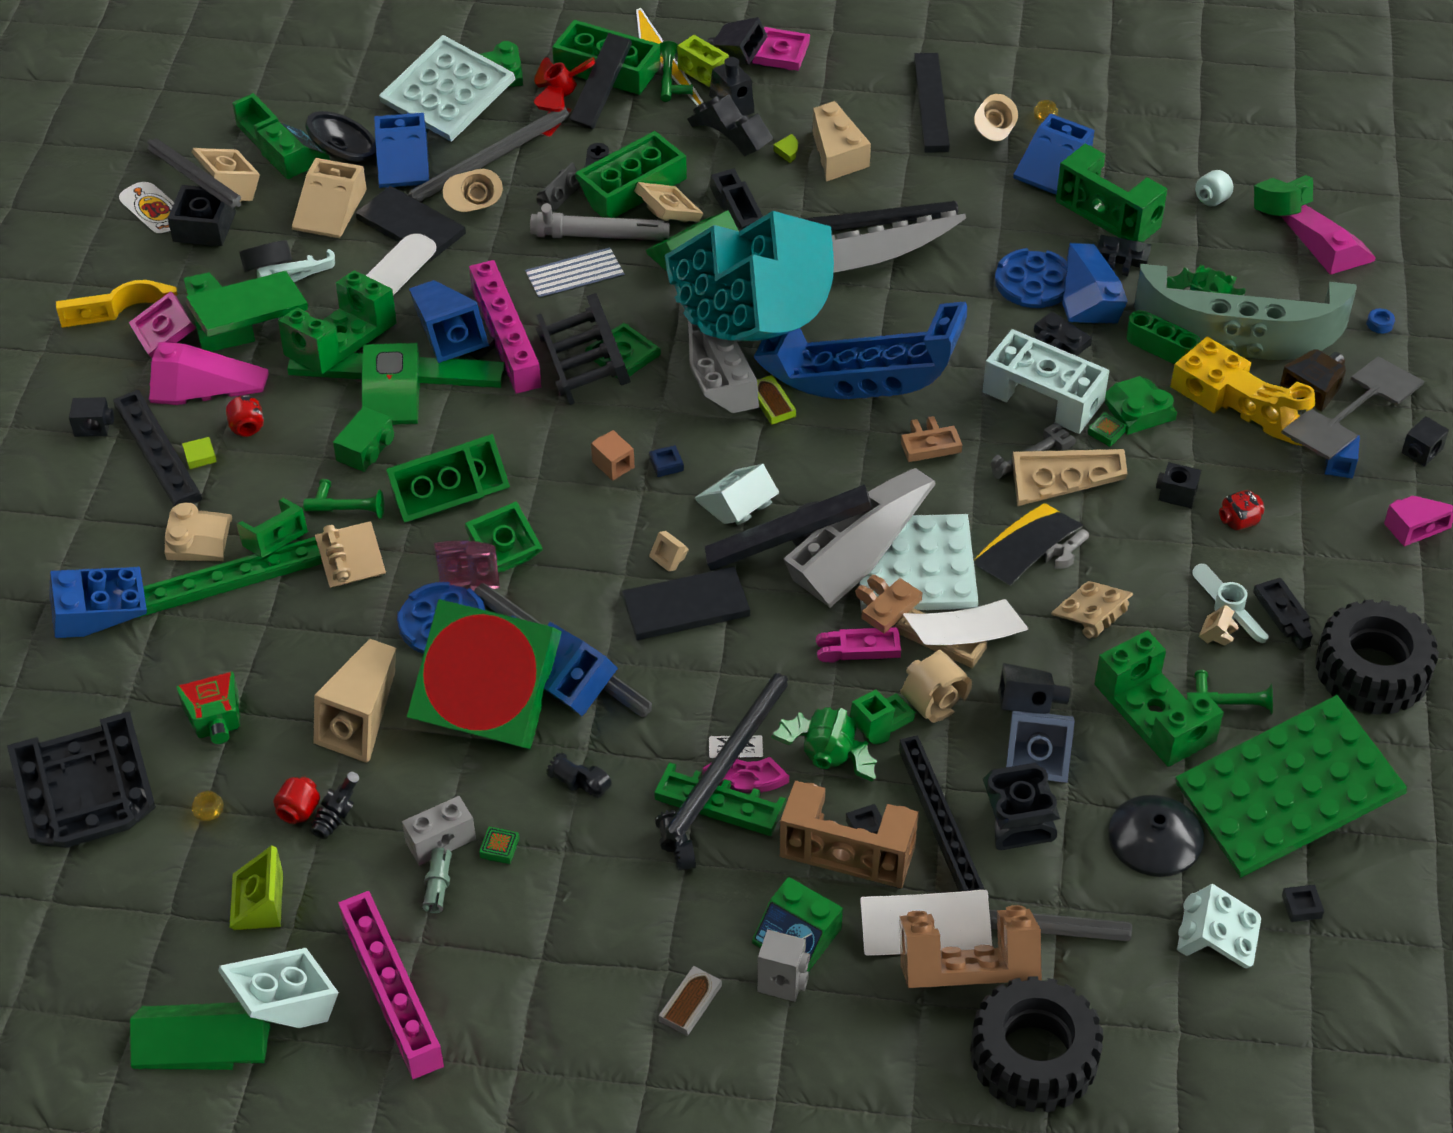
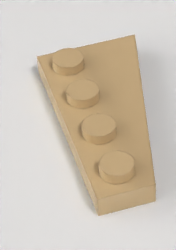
[1012,449,1128,506]

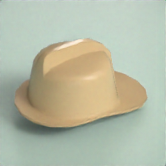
[974,94,1018,142]
[442,169,503,212]

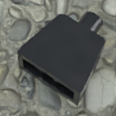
[707,17,768,65]
[709,57,755,116]
[998,663,1070,714]

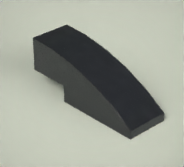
[710,168,763,230]

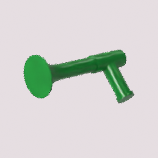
[659,41,693,102]
[303,479,385,519]
[1187,670,1273,715]

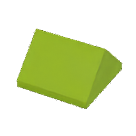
[229,845,283,930]

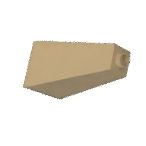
[313,639,396,763]

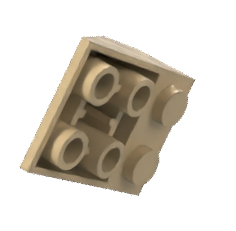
[292,158,367,238]

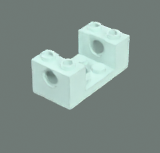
[983,329,1109,434]

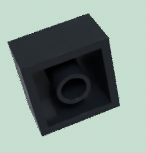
[167,185,236,246]

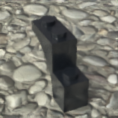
[687,94,774,157]

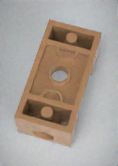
[780,780,918,888]
[899,905,1042,988]

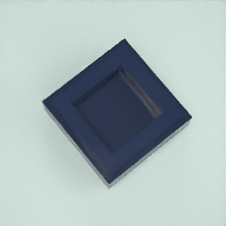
[649,445,684,477]

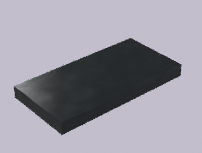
[356,186,466,261]
[622,567,750,640]

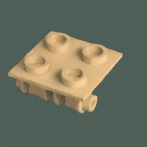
[315,521,386,588]
[1051,581,1133,639]

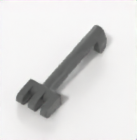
[991,423,1076,479]

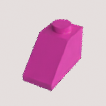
[1384,495,1453,546]

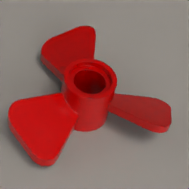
[534,57,596,112]

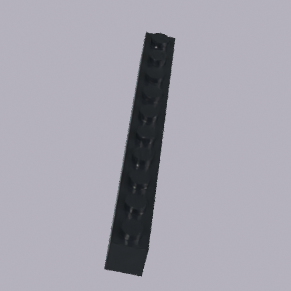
[899,735,985,892]

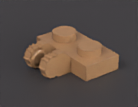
[901,416,962,462]
[855,574,923,634]

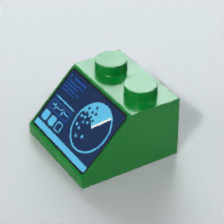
[257,121,330,180]
[752,877,843,971]

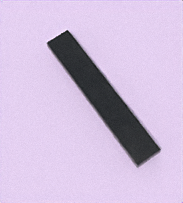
[914,53,950,153]
[113,390,202,506]
[705,485,872,571]

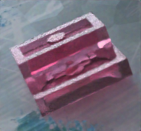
[434,541,500,590]

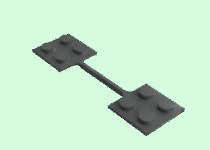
[1281,356,1425,460]

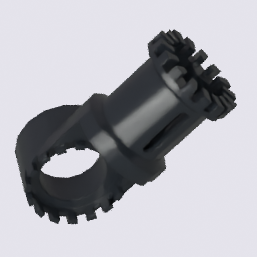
[546,753,612,798]
[655,810,696,871]

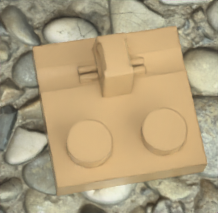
[634,182,703,223]

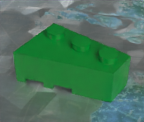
[183,272,255,352]

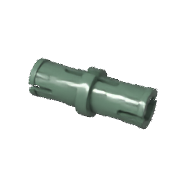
[422,848,452,913]

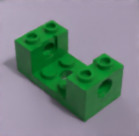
[1056,143,1168,242]
[278,270,397,374]
[1094,630,1224,767]

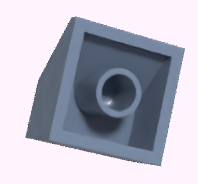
[1006,711,1075,783]

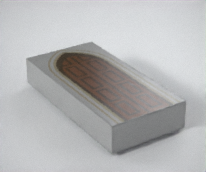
[659,966,722,1036]

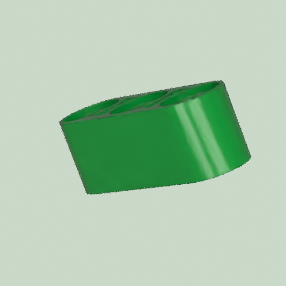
[1126,310,1200,364]

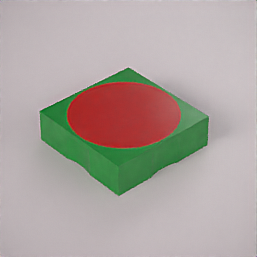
[407,599,562,749]

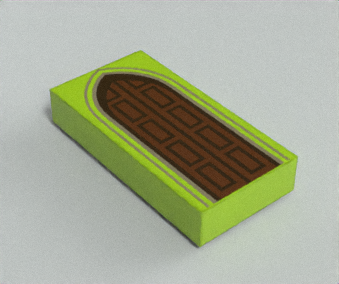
[757,375,796,425]

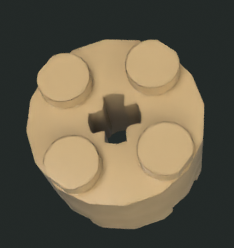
[900,650,972,723]

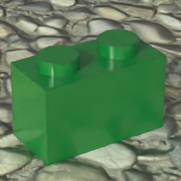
[333,406,394,472]

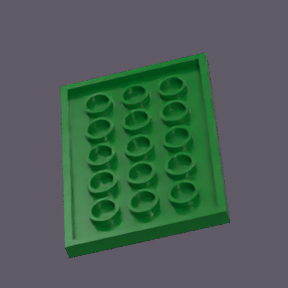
[1175,695,1407,878]

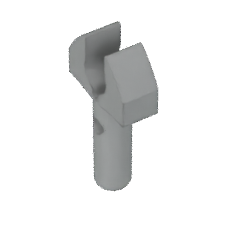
[1045,529,1089,569]

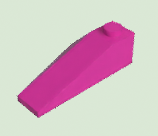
[1281,205,1376,275]
[149,342,269,405]

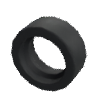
[239,240,292,272]

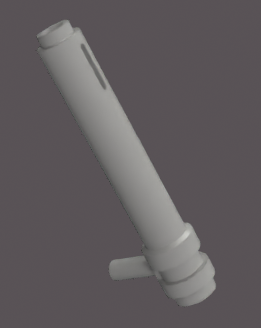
[530,203,670,241]

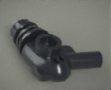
[310,772,359,839]

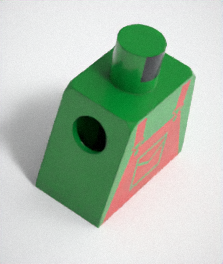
[176,671,240,744]

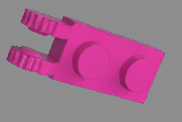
[816,627,901,663]

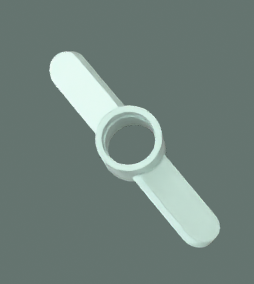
[1192,564,1268,643]

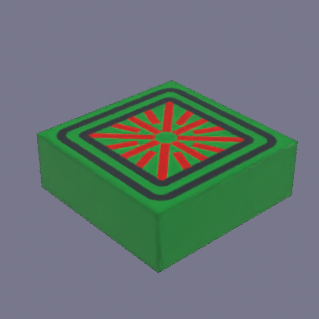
[1088,412,1127,447]
[479,826,520,864]

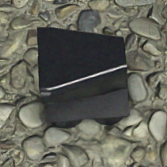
[983,763,1061,850]

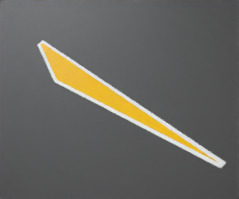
[636,8,703,106]

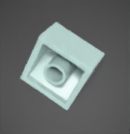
[695,464,779,525]

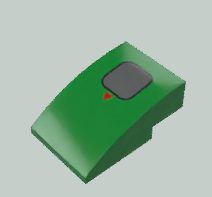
[362,343,420,425]

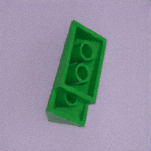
[386,434,510,523]
[130,1002,270,1070]

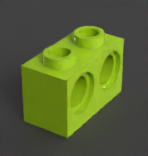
[677,35,729,87]

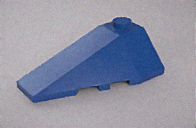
[1062,243,1128,323]

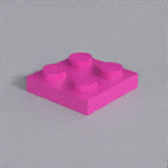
[752,27,810,71]
[129,291,196,358]

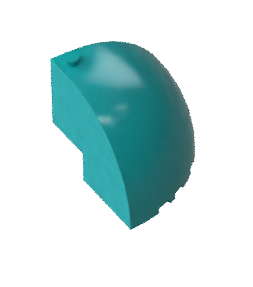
[665,211,834,341]

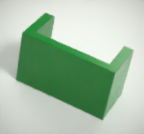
[232,93,278,151]
[237,498,308,558]

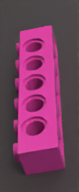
[469,260,541,394]
[338,891,444,1080]

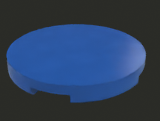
[995,248,1067,308]
[397,582,485,654]

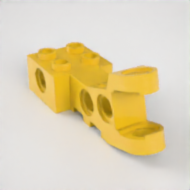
[1170,336,1315,446]

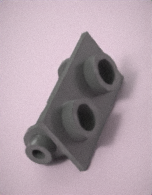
[536,162,580,212]

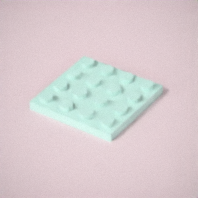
[379,35,515,142]
[859,514,978,612]

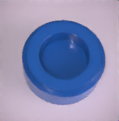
[1367,308,1395,334]

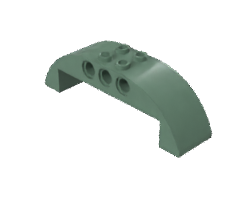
[1134,264,1357,360]

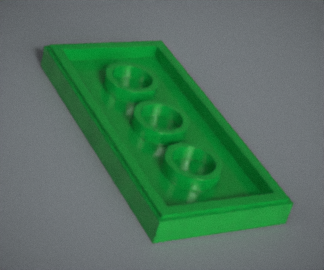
[186,271,308,337]

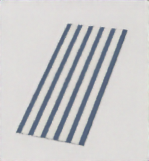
[525,247,624,297]

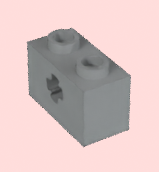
[402,796,476,865]
[757,929,810,1002]

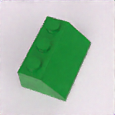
[646,210,738,271]

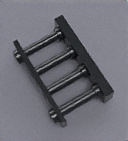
[535,293,631,405]

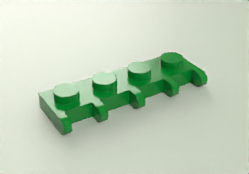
[654,762,787,836]

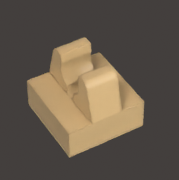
[649,531,689,571]
[1199,605,1239,646]

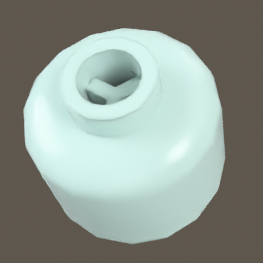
[1195,170,1234,207]

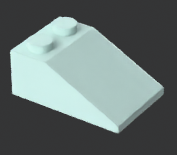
[218,948,339,1028]

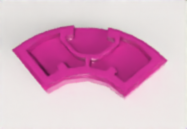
[702,757,789,793]

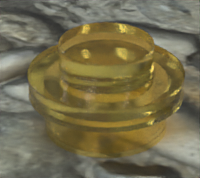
[1034,100,1058,122]
[192,791,224,821]

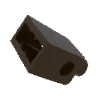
[1280,349,1346,411]

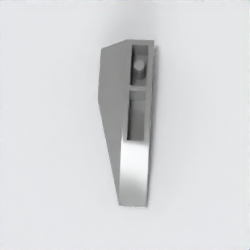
[832,210,966,273]
[688,321,759,413]
[784,468,935,608]

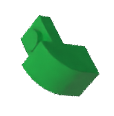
[1254,175,1313,216]
[850,689,916,744]

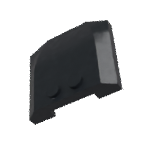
[7,711,156,848]

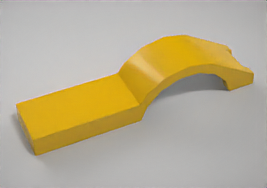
[56,280,177,328]

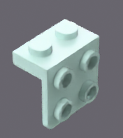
[1177,884,1261,968]

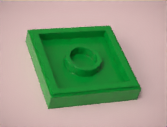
[585,322,661,379]

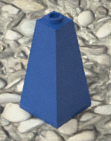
[409,280,489,363]

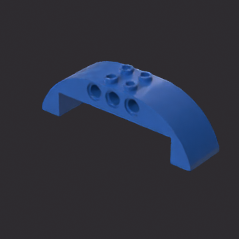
[754,301,967,399]

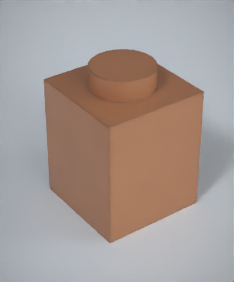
[591,430,635,481]

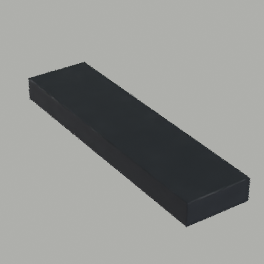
[570,33,632,129]

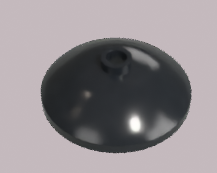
[305,111,376,162]
[1108,795,1204,877]

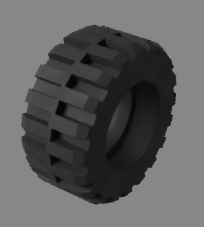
[1315,599,1439,715]
[970,976,1104,1112]

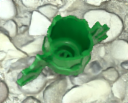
[1166,264,1246,296]
[771,707,877,782]

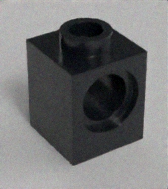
[69,397,114,437]
[1401,416,1449,466]
[1156,462,1202,509]

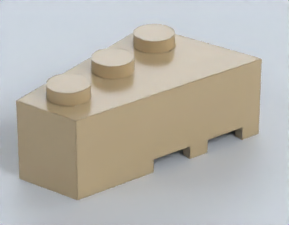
[813,101,871,182]

